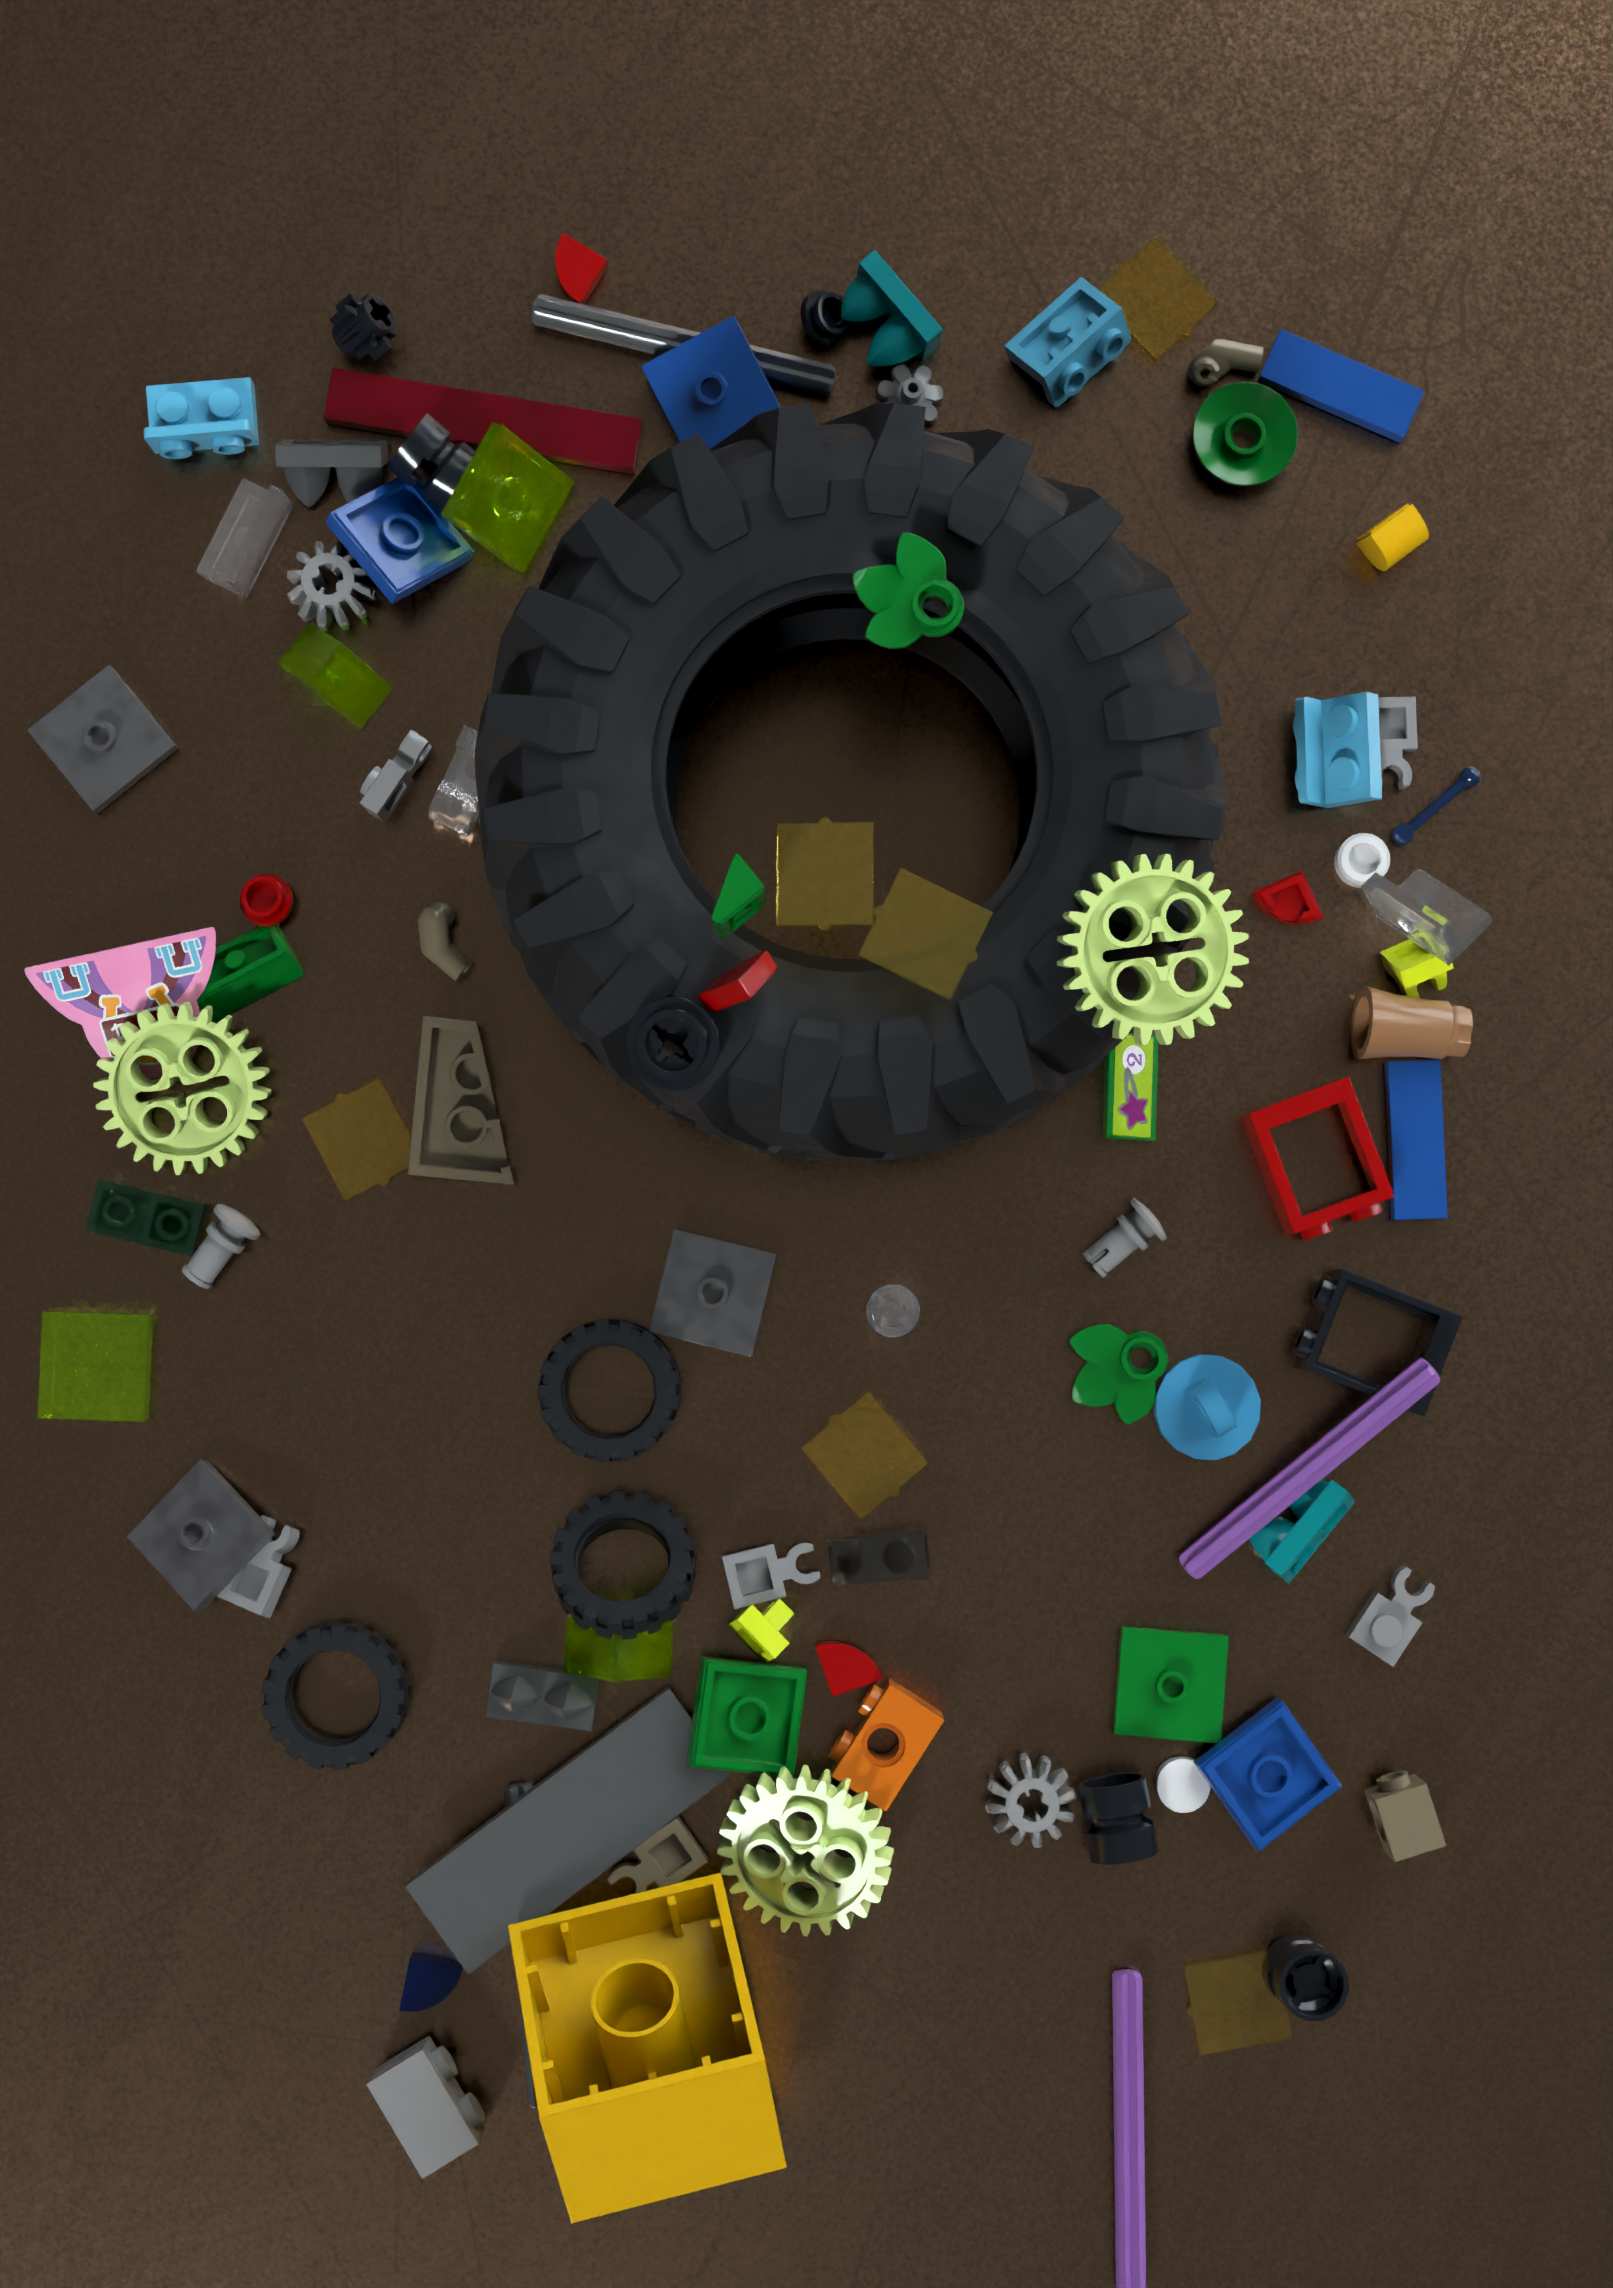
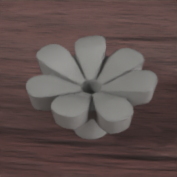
[875,364,944,426]

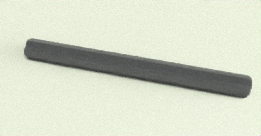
[531,294,836,396]

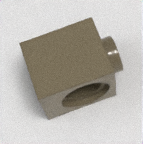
[1364,1771,1446,1862]

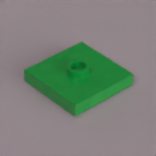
[1112,1625,1229,1743]
[686,1656,808,1777]

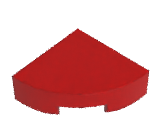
[555,233,609,304]
[1252,870,1324,925]
[697,950,777,1012]
[815,1641,883,1697]

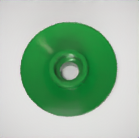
[1192,382,1298,487]

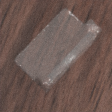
[196,478,293,599]
[1361,869,1492,966]

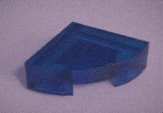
[399,1953,464,2012]

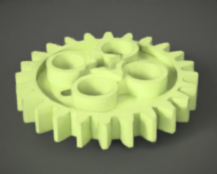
[1057,854,1249,1045]
[93,1001,271,1175]
[717,1765,894,1937]

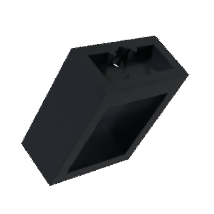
[1293,1269,1463,1417]

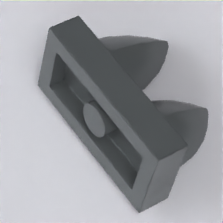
[275,439,389,507]
[486,1660,600,1731]

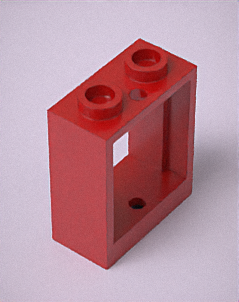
[1241,1076,1395,1241]

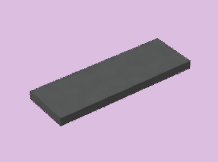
[405,1686,732,1975]

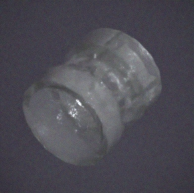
[865,1284,920,1338]

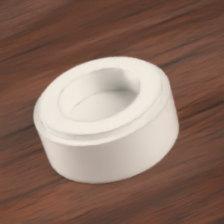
[1334,833,1390,888]
[1154,1756,1210,1813]

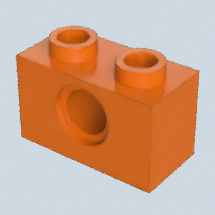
[828,1677,944,1812]

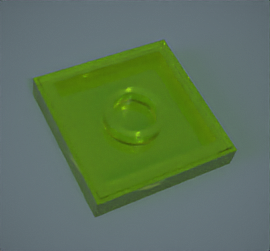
[440,422,575,572]
[38,1311,153,1422]

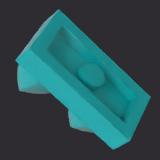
[841,250,943,367]
[1249,1479,1355,1584]

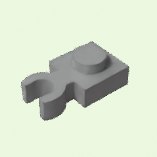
[1378,696,1418,789]
[360,730,433,823]
[217,1515,300,1618]
[721,1543,821,1609]
[1345,1565,1435,1667]

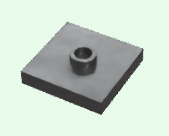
[27,664,179,814]
[649,1229,777,1357]
[127,1459,275,1612]

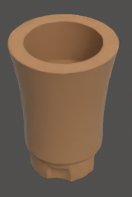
[1350,986,1473,1060]

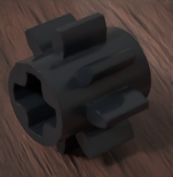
[330,292,398,361]

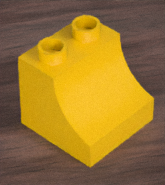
[508,1872,787,2224]

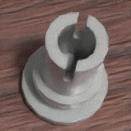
[1082,1198,1167,1278]
[181,1204,261,1289]

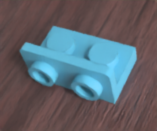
[1004,277,1132,408]
[144,377,259,459]
[1293,691,1382,808]

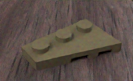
[407,1016,514,1185]

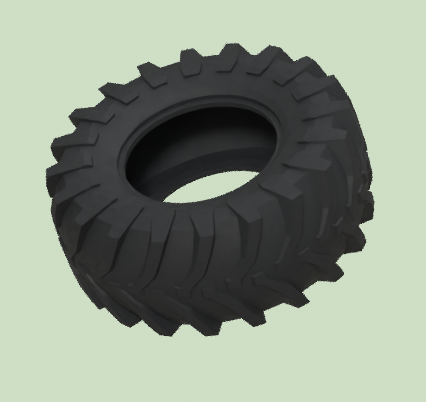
[475,402,1228,1162]

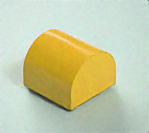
[1356,503,1429,571]

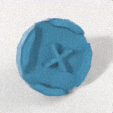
[1153,1354,1261,1460]

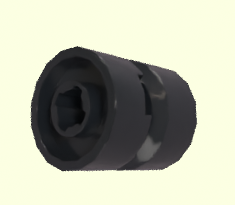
[386,413,487,515]
[1078,1772,1159,1865]
[1262,1934,1349,2021]

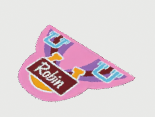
[24,927,216,1078]

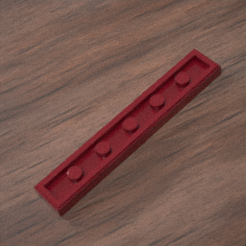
[324,368,643,474]

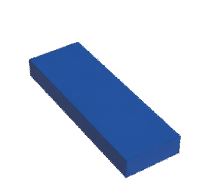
[1257,329,1424,443]
[1384,1060,1448,1220]

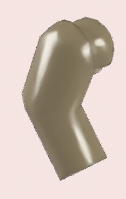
[1188,339,1264,387]
[417,902,473,982]

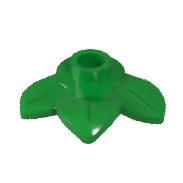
[852,532,964,649]
[1069,1324,1168,1425]

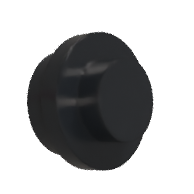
[800,290,849,345]

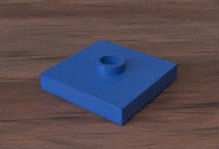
[641,315,781,450]
[326,477,475,604]
[1193,1698,1342,1851]

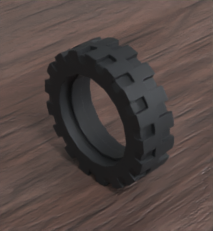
[537,1319,681,1462]
[550,1491,696,1640]
[261,1621,409,1770]

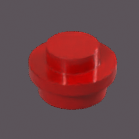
[240,874,293,927]

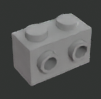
[366,2035,485,2179]

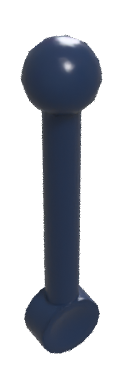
[1391,766,1481,846]

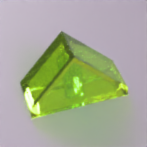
[277,623,393,729]
[564,1617,673,1682]

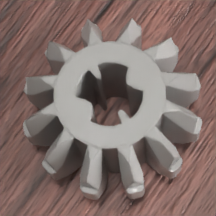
[287,540,377,631]
[985,1753,1077,1848]

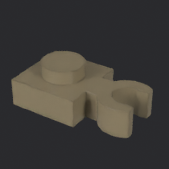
[607,1816,708,1895]

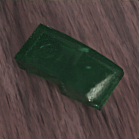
[86,1179,204,1256]

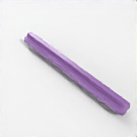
[1179,1358,1441,1579]
[1112,1969,1146,2288]

